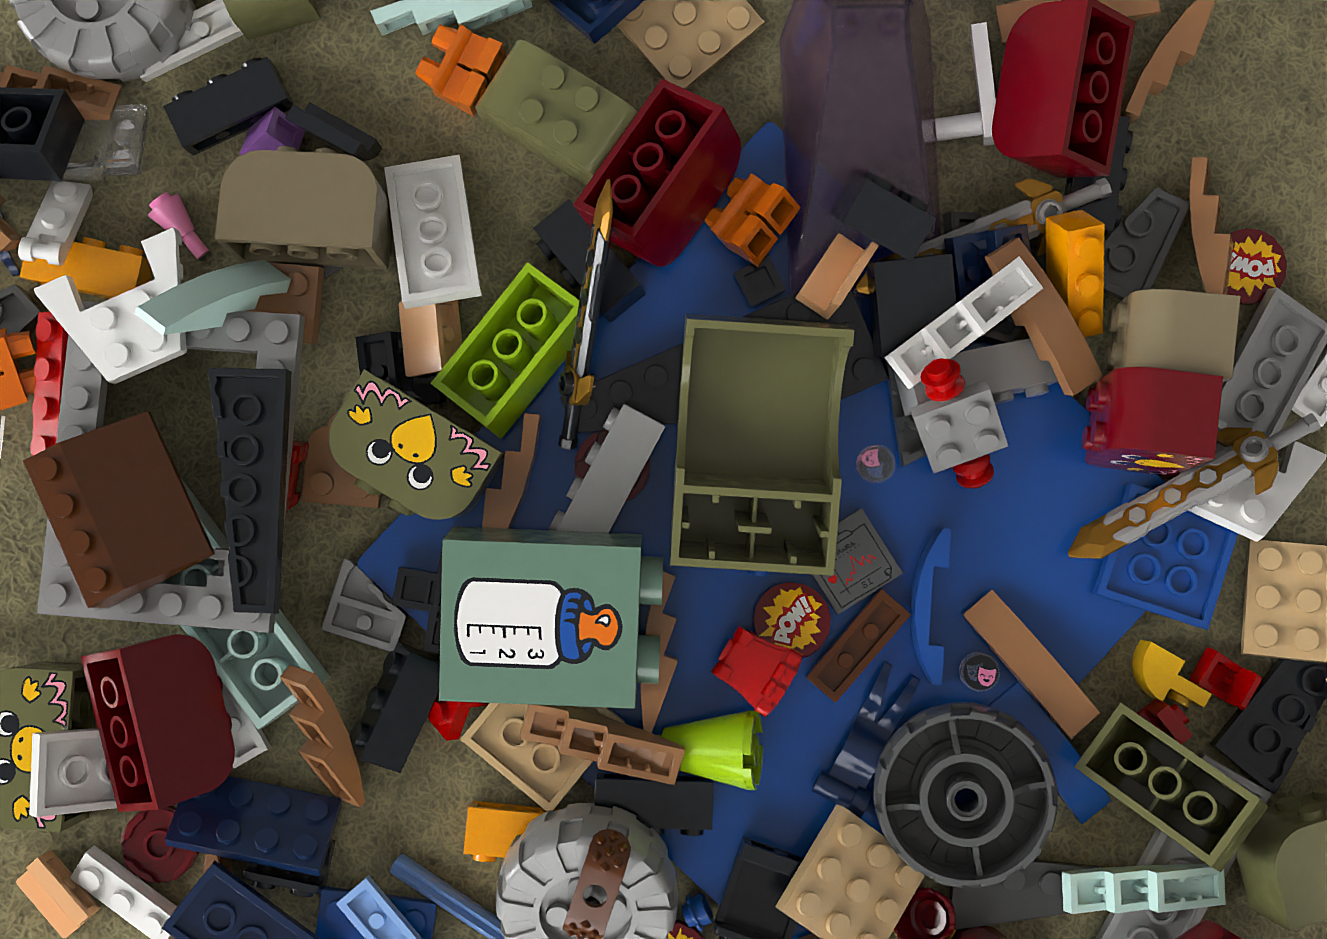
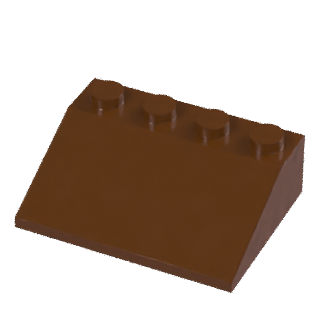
[23,411,215,608]

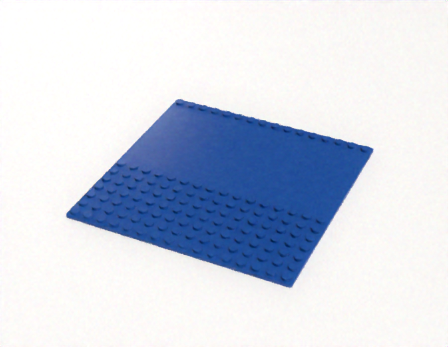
[357,122,1165,939]

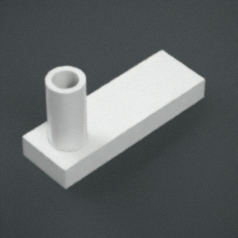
[934,22,996,146]

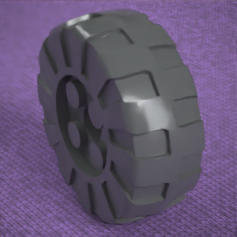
[873,702,1058,888]

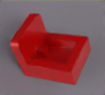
[1188,647,1262,710]
[427,692,489,741]
[1137,699,1193,745]

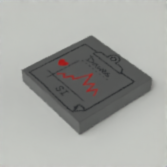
[812,508,903,615]

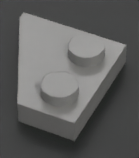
[321,559,409,652]

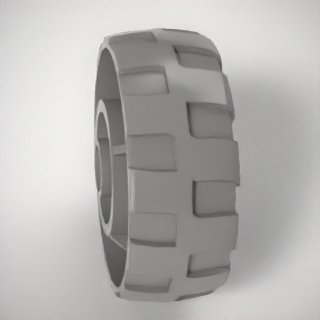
[9,0,196,82]
[496,803,679,939]

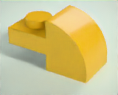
[1132,639,1212,708]

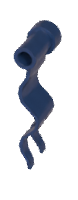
[811,661,920,818]

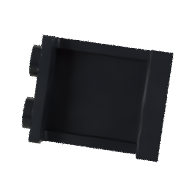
[713,836,804,939]

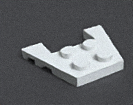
[34,227,187,384]
[1188,441,1327,542]

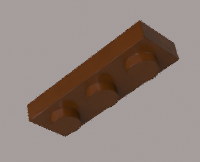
[805,589,911,703]

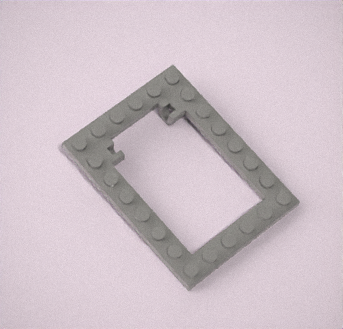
[37,301,305,633]

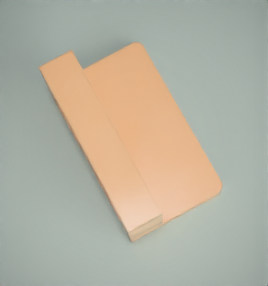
[795,233,879,320]
[398,300,462,377]
[16,850,101,938]

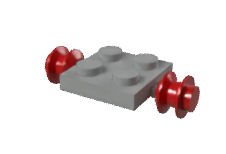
[909,358,1008,488]

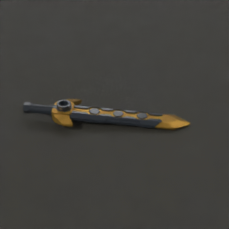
[558,179,613,450]

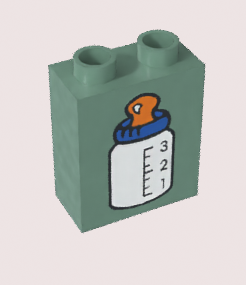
[439,526,663,709]

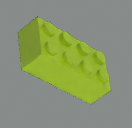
[430,262,579,439]

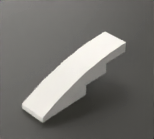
[884,256,1043,389]

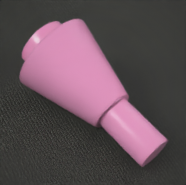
[148,192,209,259]

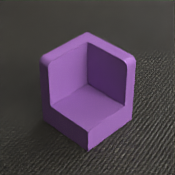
[240,107,305,155]

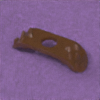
[562,829,631,939]

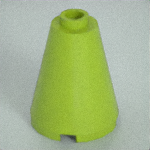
[657,710,763,790]

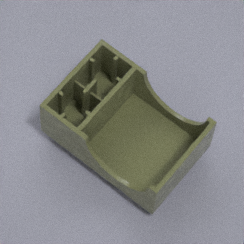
[670,313,854,576]

